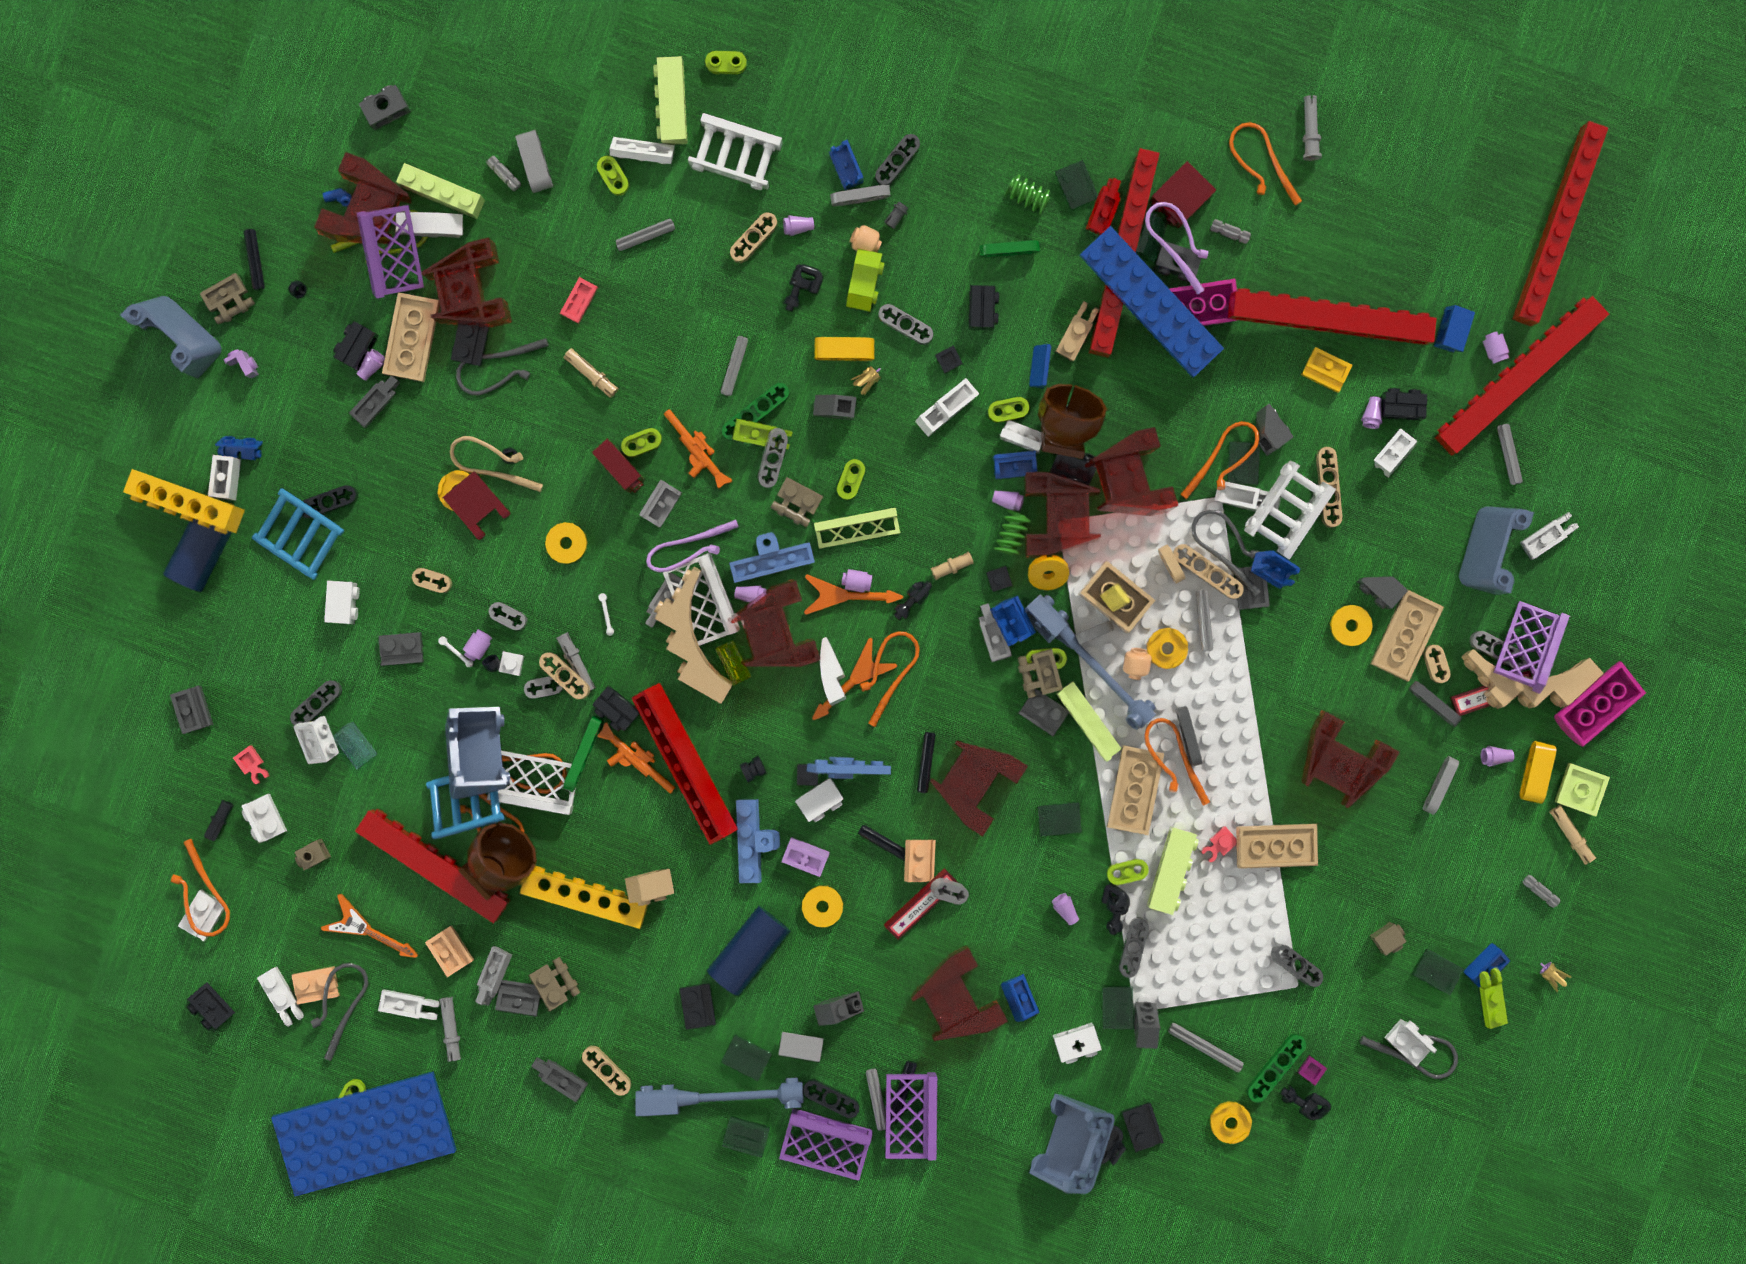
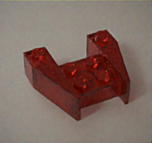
[314,152,412,244]
[422,237,512,327]
[1085,427,1178,516]
[1024,472,1101,558]
[728,579,821,667]
[1302,710,1400,808]
[930,740,1028,836]
[911,945,1008,1041]

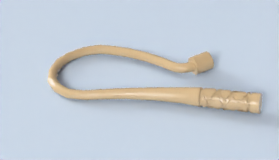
[450,436,543,492]

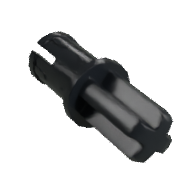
[204,800,234,841]

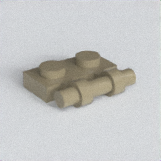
[200,273,255,325]
[770,477,823,527]
[1018,649,1063,698]
[528,957,580,1011]

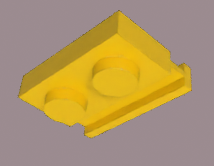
[1301,347,1352,393]

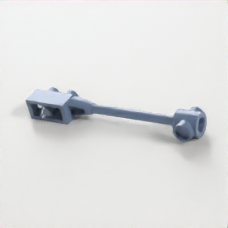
[1025,594,1156,730]
[635,1078,804,1116]

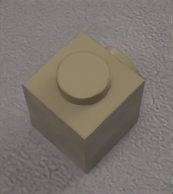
[295,839,331,870]
[1370,922,1407,955]

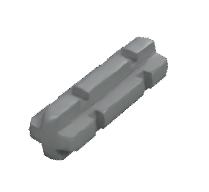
[486,156,521,191]
[1210,219,1251,244]
[1523,875,1560,908]

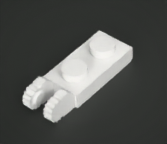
[1520,512,1579,560]
[257,966,304,1027]
[378,989,440,1020]

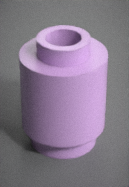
[1482,331,1509,364]
[841,569,872,593]
[463,629,492,661]

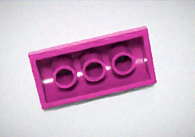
[1170,279,1239,326]
[1554,661,1646,747]

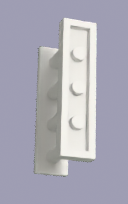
[688,113,783,190]
[1244,460,1336,560]

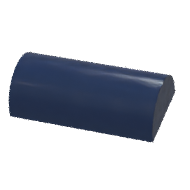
[163,507,232,592]
[707,905,791,996]

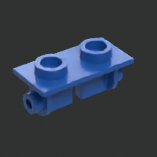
[215,436,263,460]

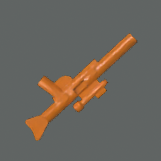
[664,409,732,489]
[598,723,676,794]

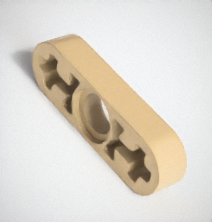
[730,212,777,263]
[539,653,590,699]
[582,1045,631,1096]

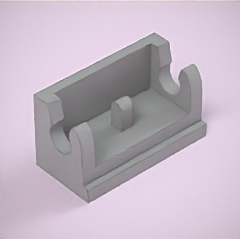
[639,480,682,528]
[779,1032,823,1062]

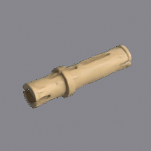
[563,348,619,398]
[1549,805,1596,865]

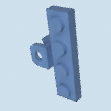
[729,532,815,583]
[807,757,891,779]
[736,799,780,883]

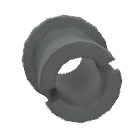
[884,201,908,230]

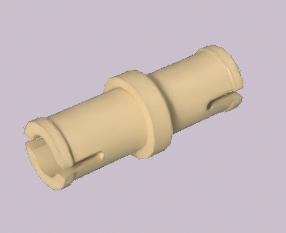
[931,552,974,580]

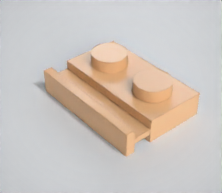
[904,840,936,882]
[425,925,474,977]
[292,966,340,1005]

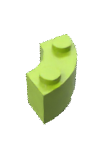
[846,249,885,311]

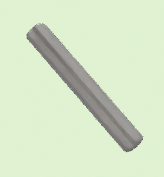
[1168,1023,1244,1072]

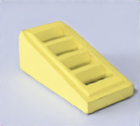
[1101,585,1130,611]

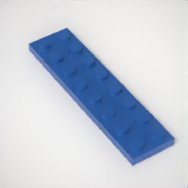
[1079,226,1224,378]

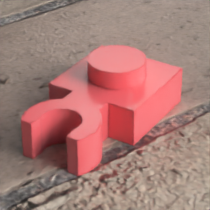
[233,745,269,784]
[1200,826,1237,863]

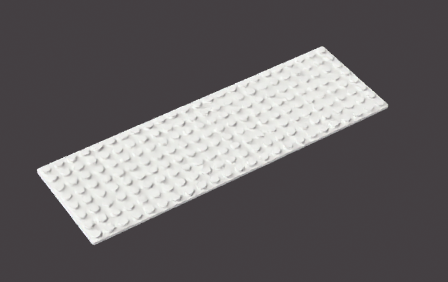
[1058,497,1298,1010]

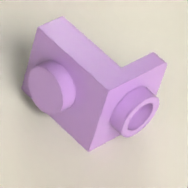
[223,350,258,378]

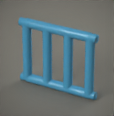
[252,488,344,580]
[426,776,504,839]

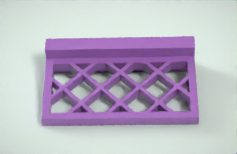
[357,205,424,299]
[1493,601,1570,694]
[885,1072,937,1160]
[779,1108,873,1181]

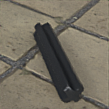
[243,229,265,290]
[917,732,936,793]
[858,825,905,861]
[890,1061,917,1122]

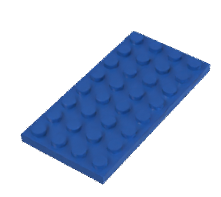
[271,1071,456,1196]

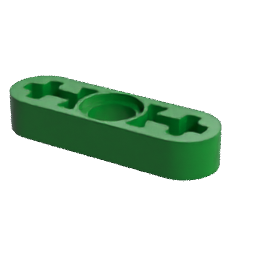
[980,240,1040,258]

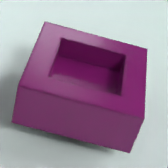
[1297,1055,1327,1085]

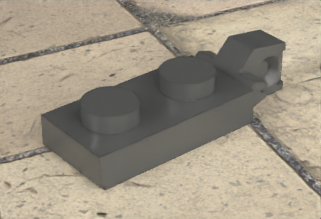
[349,376,400,428]
[531,1057,588,1102]

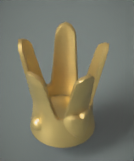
[851,366,881,395]
[1540,962,1571,992]

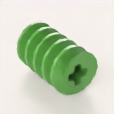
[1004,174,1050,216]
[994,510,1031,556]

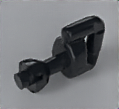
[783,264,823,312]
[894,581,932,620]
[1102,883,1130,935]
[1280,1086,1331,1120]

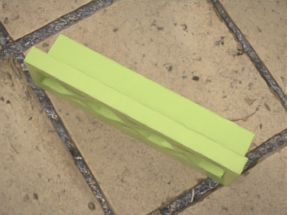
[814,508,900,549]
[1056,681,1122,762]

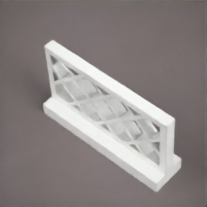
[663,553,740,646]
[487,751,576,815]

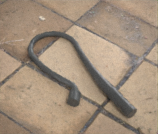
[456,338,549,396]
[1192,510,1261,597]
[310,963,368,1061]
[1359,1023,1458,1079]

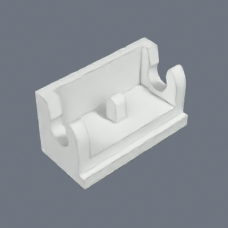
[1373,429,1417,478]

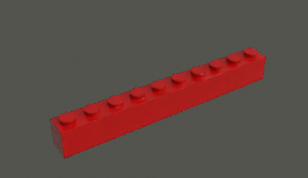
[1512,121,1608,327]
[1089,148,1160,358]
[1228,288,1437,345]
[1434,296,1609,456]

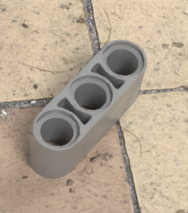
[516,130,553,193]

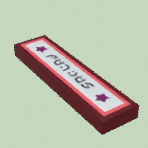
[1450,670,1532,716]
[884,868,958,939]

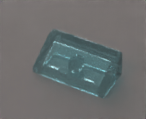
[333,722,377,770]

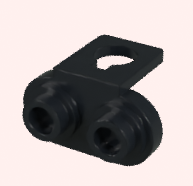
[1101,1125,1126,1165]

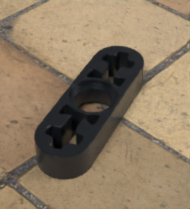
[302,485,358,519]
[803,1079,859,1118]

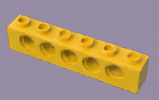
[123,469,245,534]
[520,866,648,929]

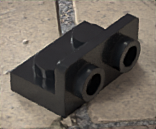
[1050,453,1099,489]
[186,982,235,1032]

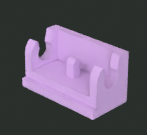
[781,837,830,877]

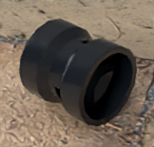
[740,755,767,783]

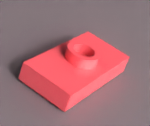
[560,277,598,324]

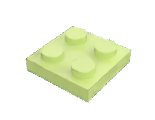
[1555,763,1610,816]

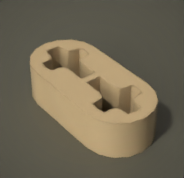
[1158,544,1186,584]
[412,568,452,593]
[1423,645,1450,683]

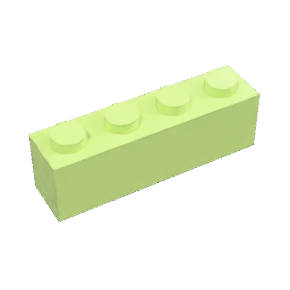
[653,56,688,145]
[396,163,485,219]
[1146,826,1198,915]

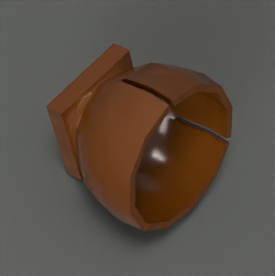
[1038,384,1107,459]
[458,822,536,900]

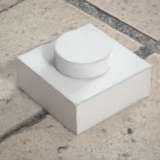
[499,651,524,676]

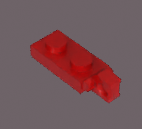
[1086,178,1121,236]

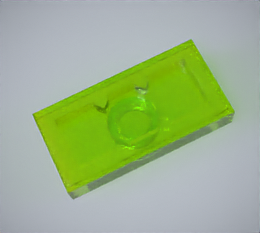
[715,640,752,686]

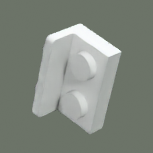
[1000,420,1042,454]
[293,716,339,764]
[242,794,287,843]
[1384,1019,1437,1067]

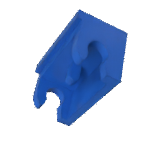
[829,139,864,190]
[1434,305,1475,352]
[993,451,1037,479]
[1251,550,1300,589]
[990,596,1036,646]

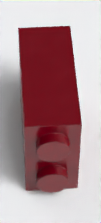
[1150,161,1216,229]
[592,439,645,493]

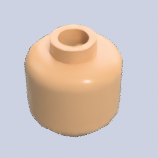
[850,225,882,252]
[1123,648,1152,680]

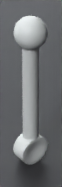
[598,593,614,636]
[438,637,473,668]

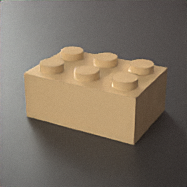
[1078,561,1155,633]

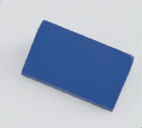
[1029,344,1051,388]
[1464,943,1510,989]
[1001,974,1039,1022]

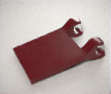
[442,471,511,540]

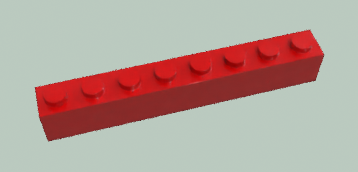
[632,683,738,844]
[355,809,511,923]

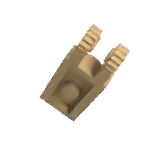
[1055,301,1099,362]

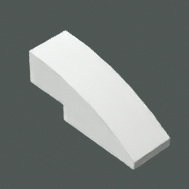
[395,212,463,238]
[915,378,979,437]
[1215,481,1281,515]
[820,637,846,706]

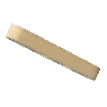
[1316,447,1342,528]
[1173,544,1243,599]

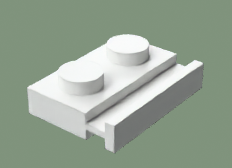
[178,890,224,941]

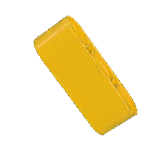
[814,337,875,361]
[1519,741,1556,804]

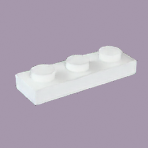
[610,137,675,164]

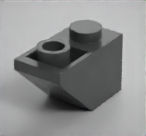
[813,395,856,421]
[1256,404,1294,456]
[1356,577,1408,609]
[813,991,864,1026]

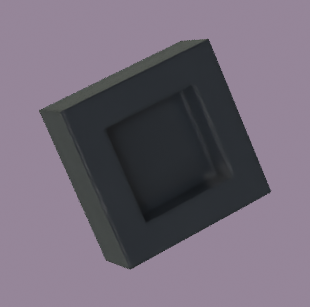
[935,346,963,374]
[986,566,1012,592]
[797,764,818,786]

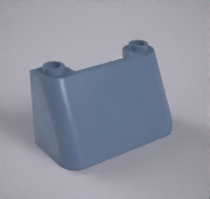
[121,296,222,379]
[1459,506,1534,595]
[445,707,510,799]
[1029,1094,1115,1194]

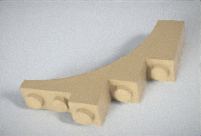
[654,566,733,704]
[1461,649,1604,709]

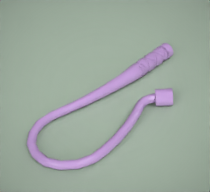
[1145,202,1208,295]
[646,520,739,572]

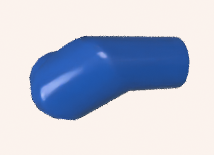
[323,188,353,207]

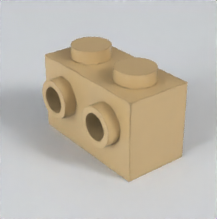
[625,869,674,906]

